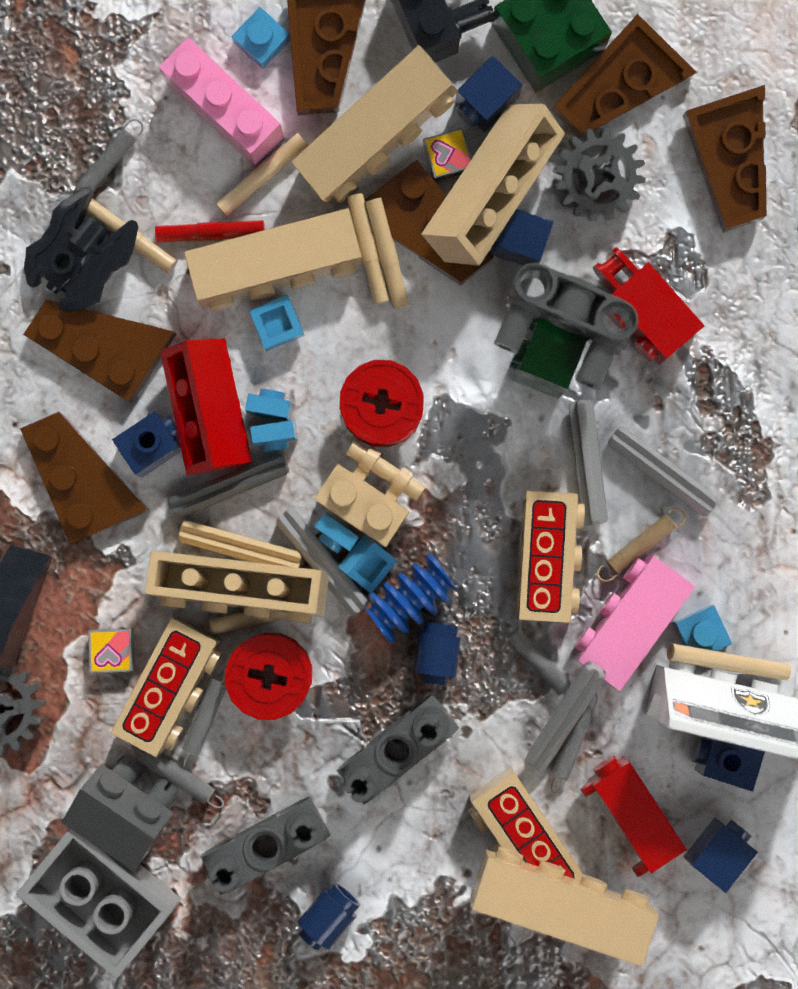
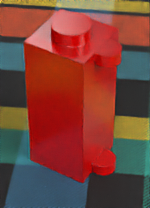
[580,756,687,877]

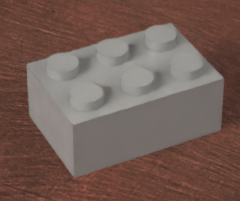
[16,828,181,979]

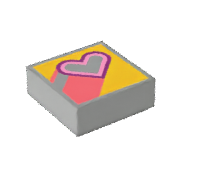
[423,127,472,182]
[89,628,135,673]

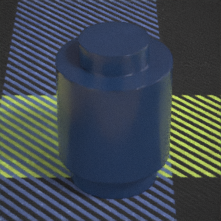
[414,622,461,686]
[298,883,361,950]

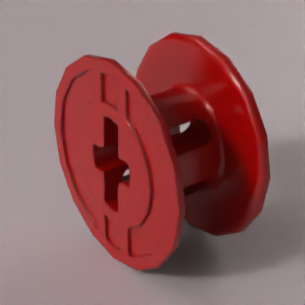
[339,360,424,447]
[225,633,313,720]

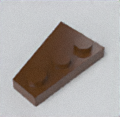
[287,0,366,115]
[550,14,697,138]
[683,85,767,233]
[365,159,494,286]
[23,299,177,404]
[20,412,150,544]

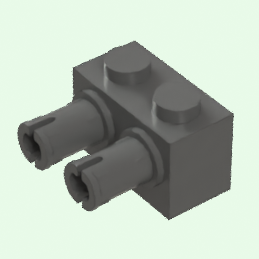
[61,755,179,871]

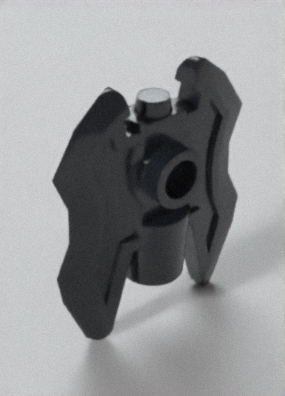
[24,187,139,312]

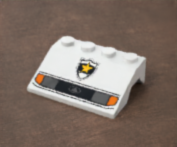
[645,661,798,759]

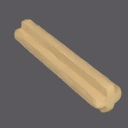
[178,521,302,568]

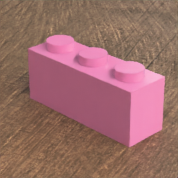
[159,37,284,167]
[573,556,696,691]

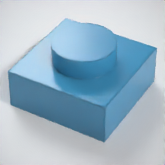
[231,6,291,69]
[249,294,305,352]
[245,389,293,421]
[250,420,298,453]
[315,513,360,554]
[338,534,397,593]
[673,605,732,651]

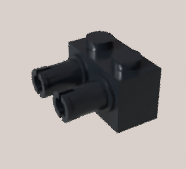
[391,0,495,63]

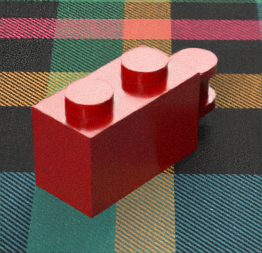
[593,247,705,365]

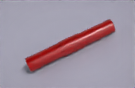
[155,220,265,243]

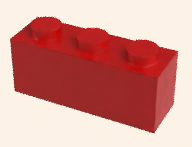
[160,338,252,476]

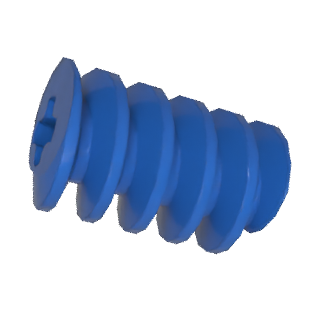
[364,553,459,644]

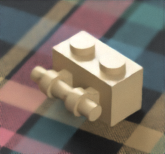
[314,440,426,547]

